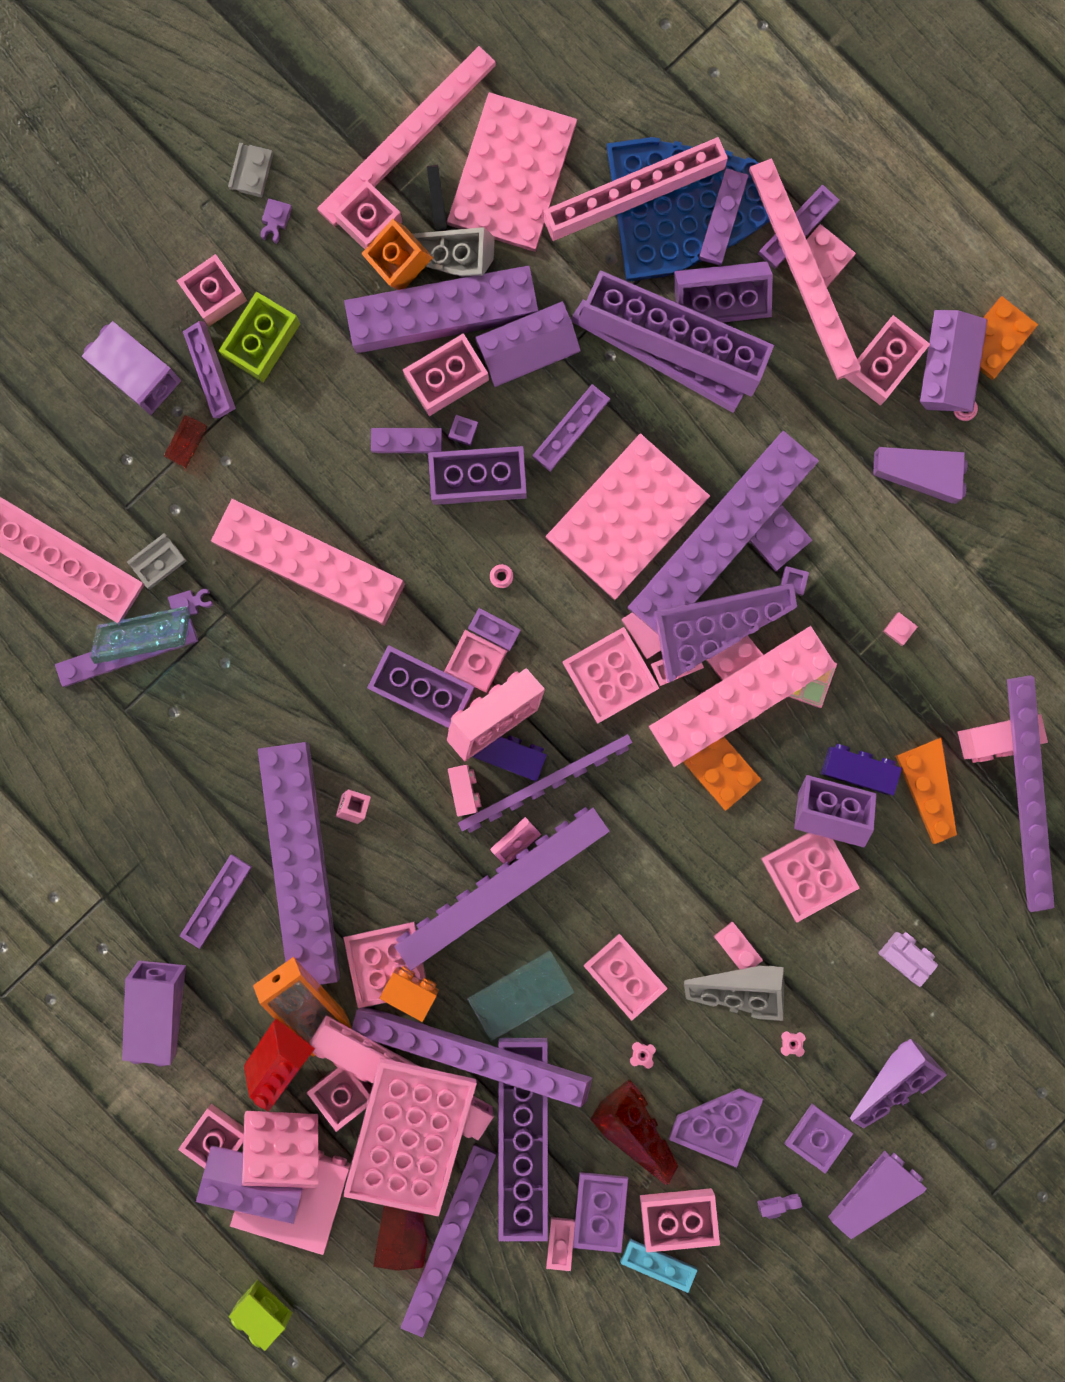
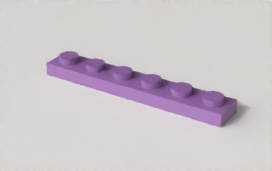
[55,618,198,687]

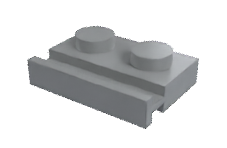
[228,143,273,198]
[127,533,187,590]

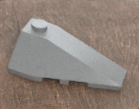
[413,227,495,277]
[684,966,785,1021]

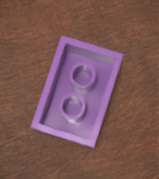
[794,775,876,847]

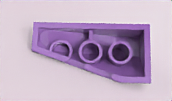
[850,1039,947,1128]

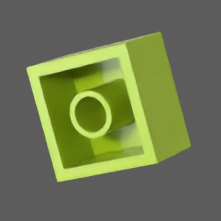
[229,1279,293,1351]

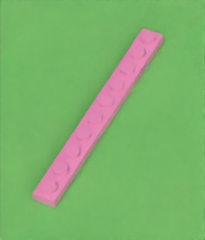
[317,46,496,227]
[749,158,861,380]

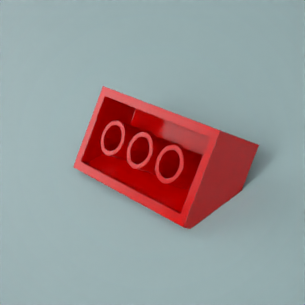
[244,1019,315,1112]

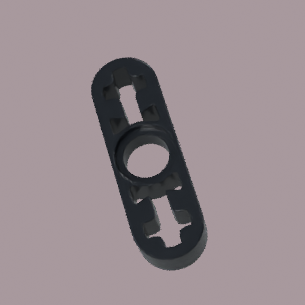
[427,164,447,232]

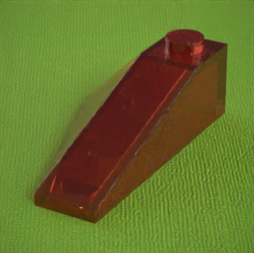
[590,1080,678,1185]
[373,1205,428,1271]

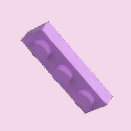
[371,428,442,453]

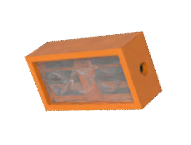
[253,957,352,1057]

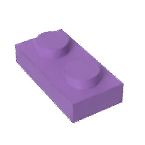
[468,608,521,651]

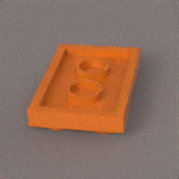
[980,296,1038,380]
[683,736,761,811]

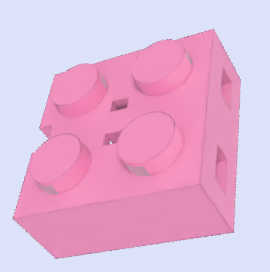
[448,765,481,816]

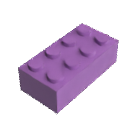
[428,446,527,505]
[367,645,475,728]

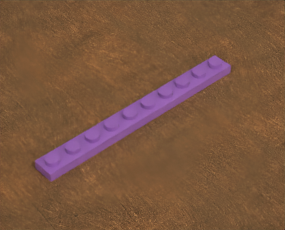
[1007,675,1054,912]

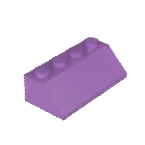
[674,261,773,322]
[476,301,580,387]
[920,310,988,412]
[196,1145,302,1224]

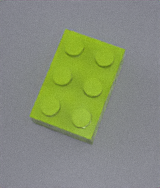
[219,291,300,383]

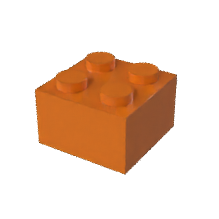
[362,219,433,290]
[379,966,439,1022]

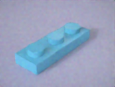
[620,1239,697,1293]

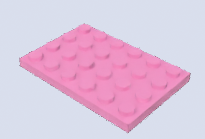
[447,92,577,252]
[546,433,710,600]
[344,1058,477,1217]

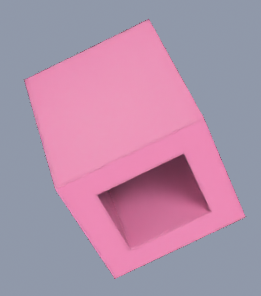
[336,789,371,824]

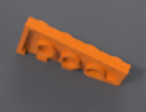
[896,738,957,844]

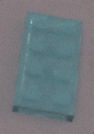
[90,606,190,664]
[467,950,575,1041]

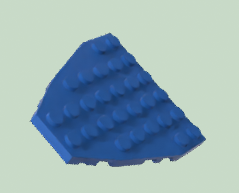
[606,137,770,282]

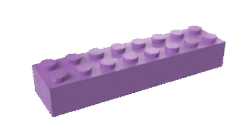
[344,266,538,354]
[579,270,774,397]
[499,1038,548,1241]

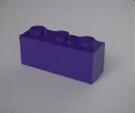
[472,735,547,782]
[821,744,902,795]

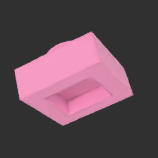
[883,612,918,646]

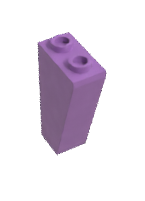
[873,447,968,504]
[828,1151,927,1239]

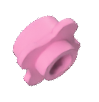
[781,1031,805,1057]
[630,1042,656,1068]

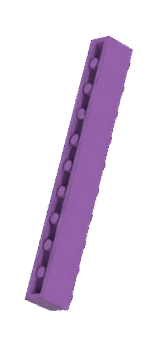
[394,807,609,971]
[352,1007,593,1107]

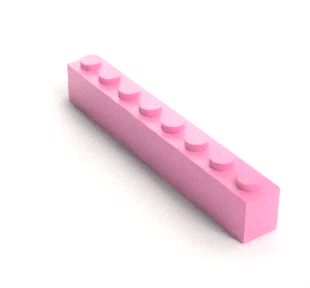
[544,137,728,241]
[310,1016,494,1140]

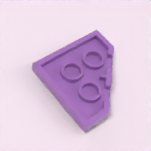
[668,1088,763,1168]

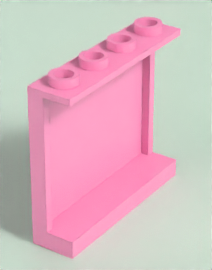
[230,1150,351,1255]

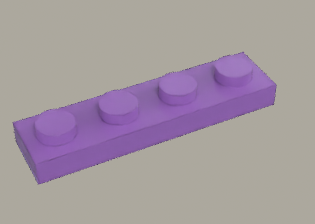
[699,169,748,266]
[758,185,839,269]
[183,321,236,418]
[532,384,610,472]
[180,854,252,949]

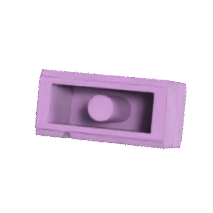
[879,932,938,987]

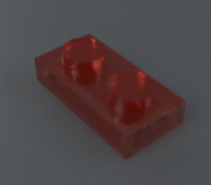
[164,415,207,468]

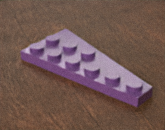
[654,583,797,682]

